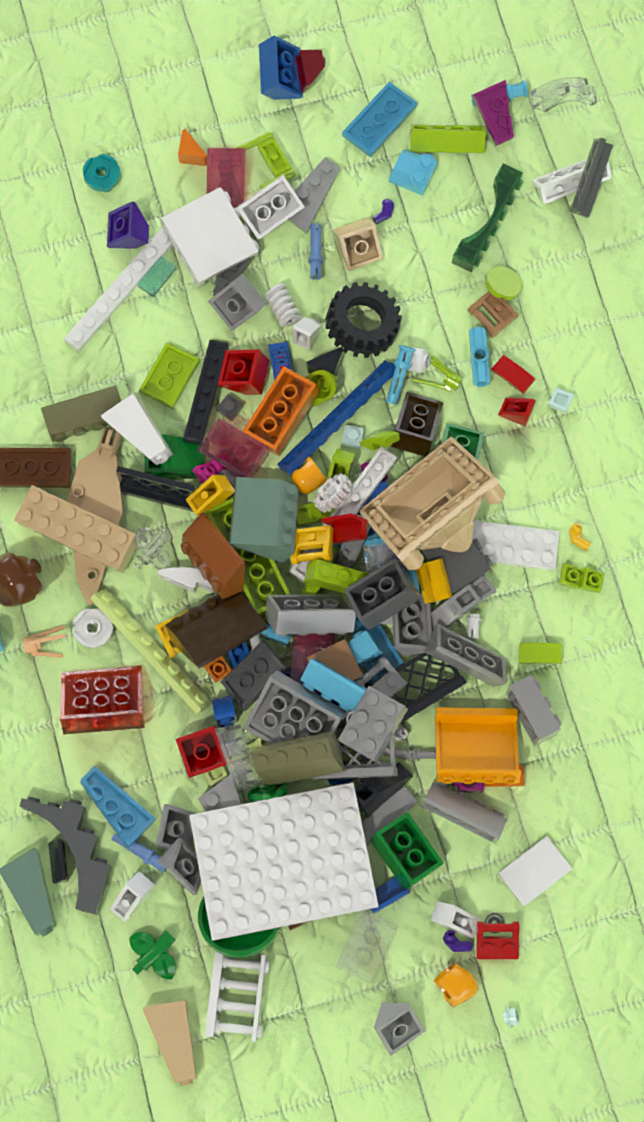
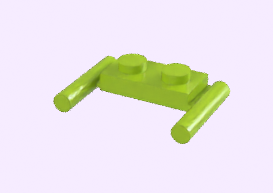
[237,131,296,189]

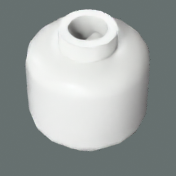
[403,346,430,373]

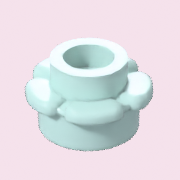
[503,1006,519,1028]

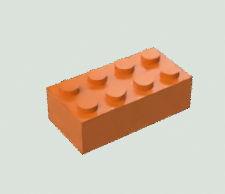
[242,366,320,456]

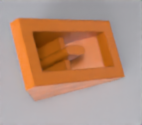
[178,129,208,166]

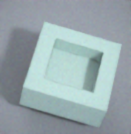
[548,387,574,414]
[341,425,364,449]

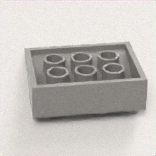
[243,671,347,743]

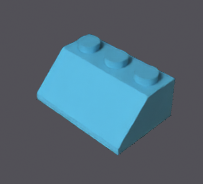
[300,658,367,712]

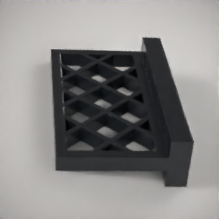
[116,466,195,512]
[372,653,467,724]

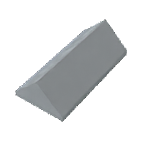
[392,584,432,656]
[424,623,507,686]

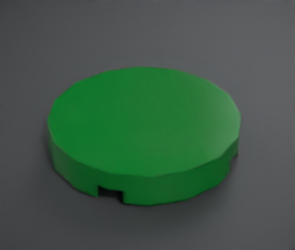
[247,783,289,803]

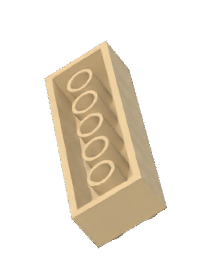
[14,485,141,574]

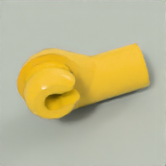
[569,523,591,552]

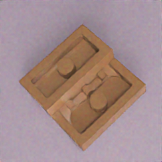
[307,639,363,681]

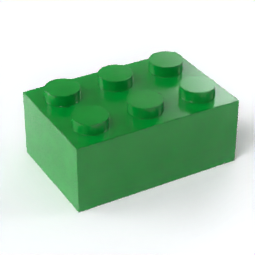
[370,812,444,890]

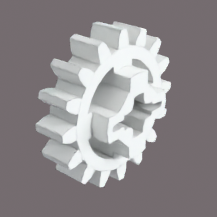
[313,473,352,513]

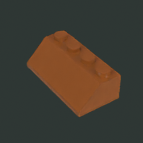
[181,512,245,599]

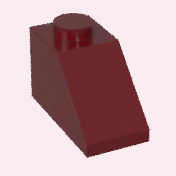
[295,50,326,93]

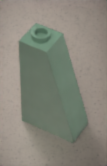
[0,848,56,937]

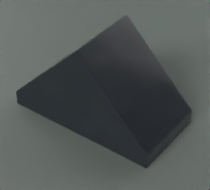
[307,347,343,376]

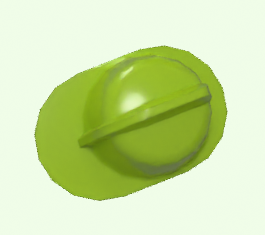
[304,370,338,407]

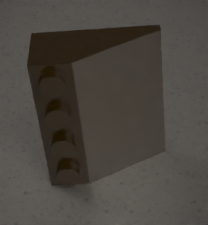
[165,592,268,669]

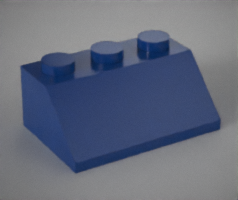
[259,35,303,100]

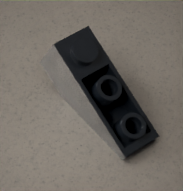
[355,762,413,817]

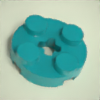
[83,154,121,193]

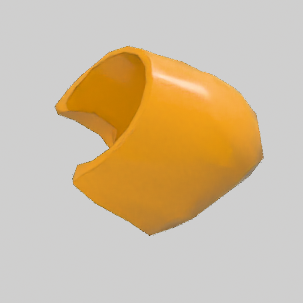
[433,963,479,1008]

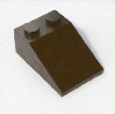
[391,392,443,457]

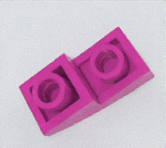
[193,454,234,484]

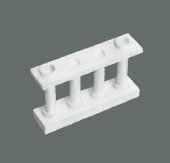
[205,951,270,1042]

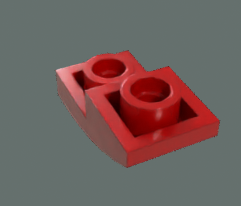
[491,355,536,394]

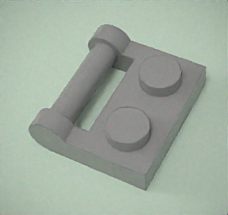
[354,656,407,698]

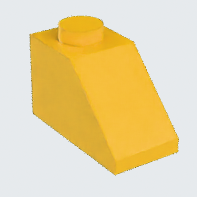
[186,475,235,515]

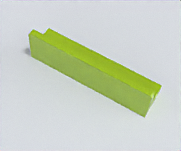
[410,125,486,153]

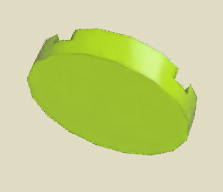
[485,266,522,300]

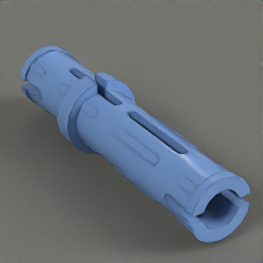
[308,223,323,280]
[112,834,166,873]

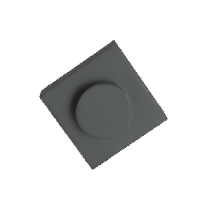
[216,394,243,422]

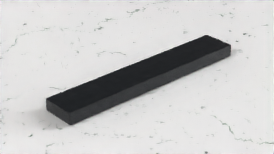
[183,340,228,446]

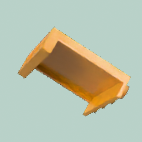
[435,707,521,785]

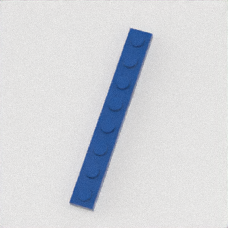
[277,360,396,475]

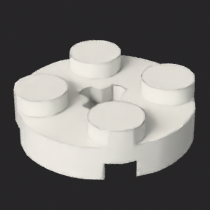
[73,608,114,649]

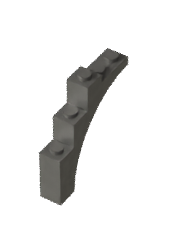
[19,797,112,916]

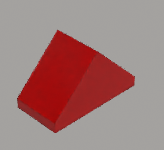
[498,398,536,427]

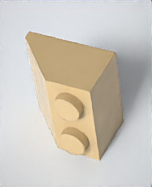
[333,217,384,271]

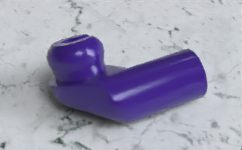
[373,199,394,225]
[443,930,472,952]

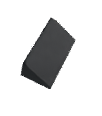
[48,838,68,884]

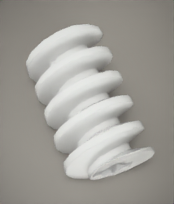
[265,283,302,327]

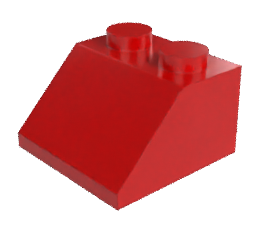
[218,349,270,395]
[175,725,228,778]

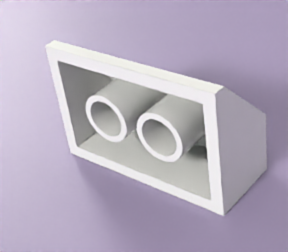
[236,175,305,240]

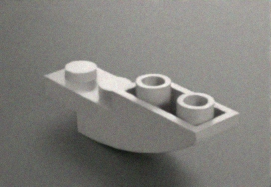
[430,575,497,632]

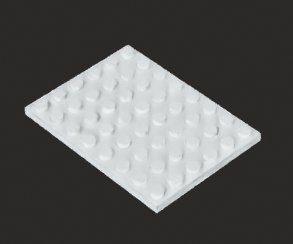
[189,783,379,941]

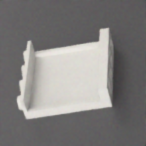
[161,187,259,288]

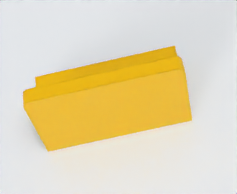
[416,558,452,604]

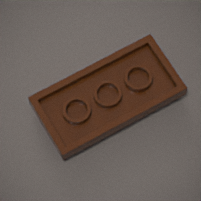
[0,448,71,488]

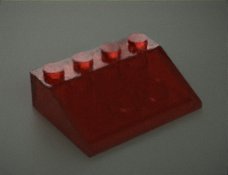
[60,666,145,735]

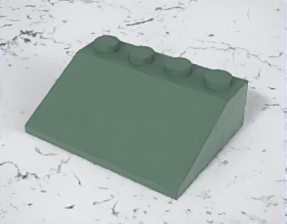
[230,477,298,563]

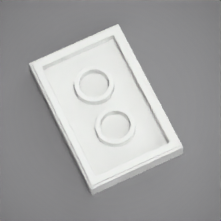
[498,836,572,907]

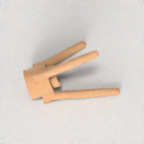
[23,625,66,658]

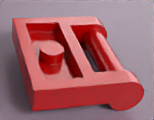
[476,921,520,959]

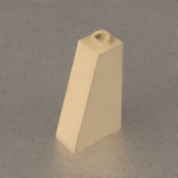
[143,1000,197,1086]

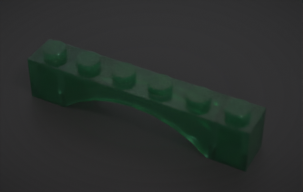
[452,163,524,273]

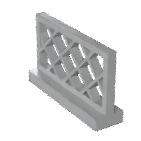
[312,728,398,780]

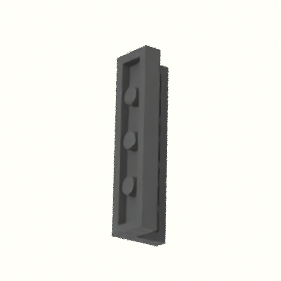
[570,138,613,218]

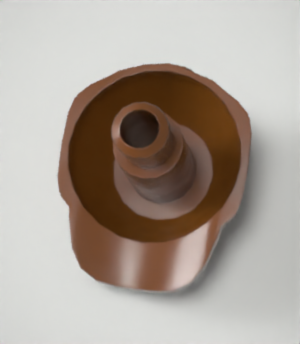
[0,553,43,607]

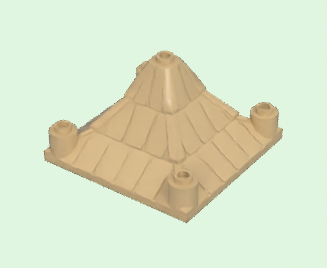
[358,437,505,570]

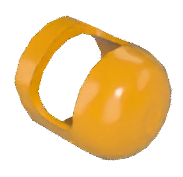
[291,456,327,494]

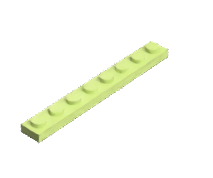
[90,589,212,714]

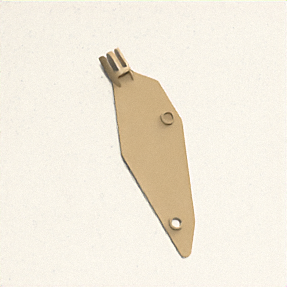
[67,426,123,605]

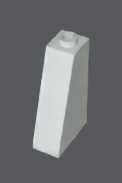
[101,394,173,465]

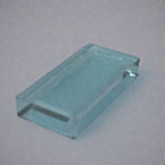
[138,257,176,298]

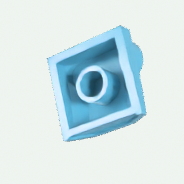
[389,150,438,196]

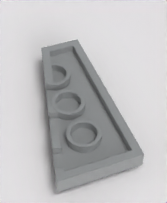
[287,157,340,234]

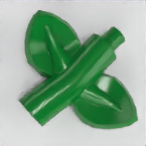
[129,930,176,980]

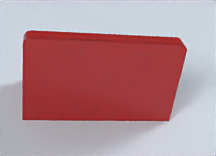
[322,513,368,544]

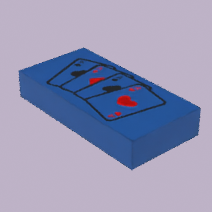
[268,342,292,381]

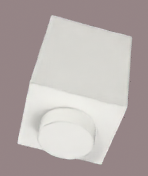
[293,317,321,351]
[110,872,155,922]
[430,901,481,939]

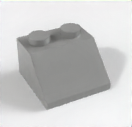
[208,273,267,331]

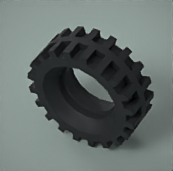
[325,282,402,358]

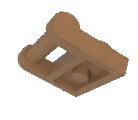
[467,292,518,338]

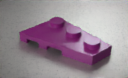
[472,80,514,146]

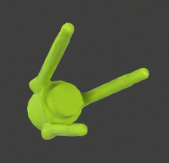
[412,356,463,392]

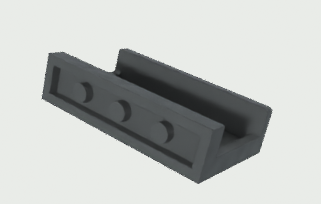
[420,539,493,596]

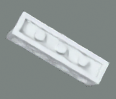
[532,159,612,204]

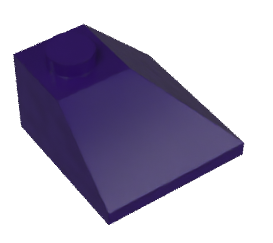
[107,201,149,249]

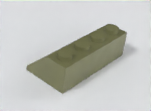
[41,385,121,442]
[251,731,345,786]

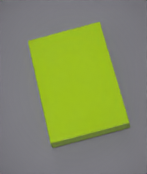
[139,342,200,409]

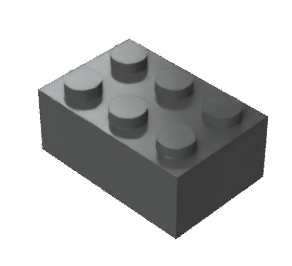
[344,558,420,630]

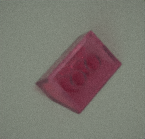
[198,418,269,478]

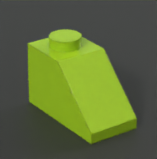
[327,449,355,479]

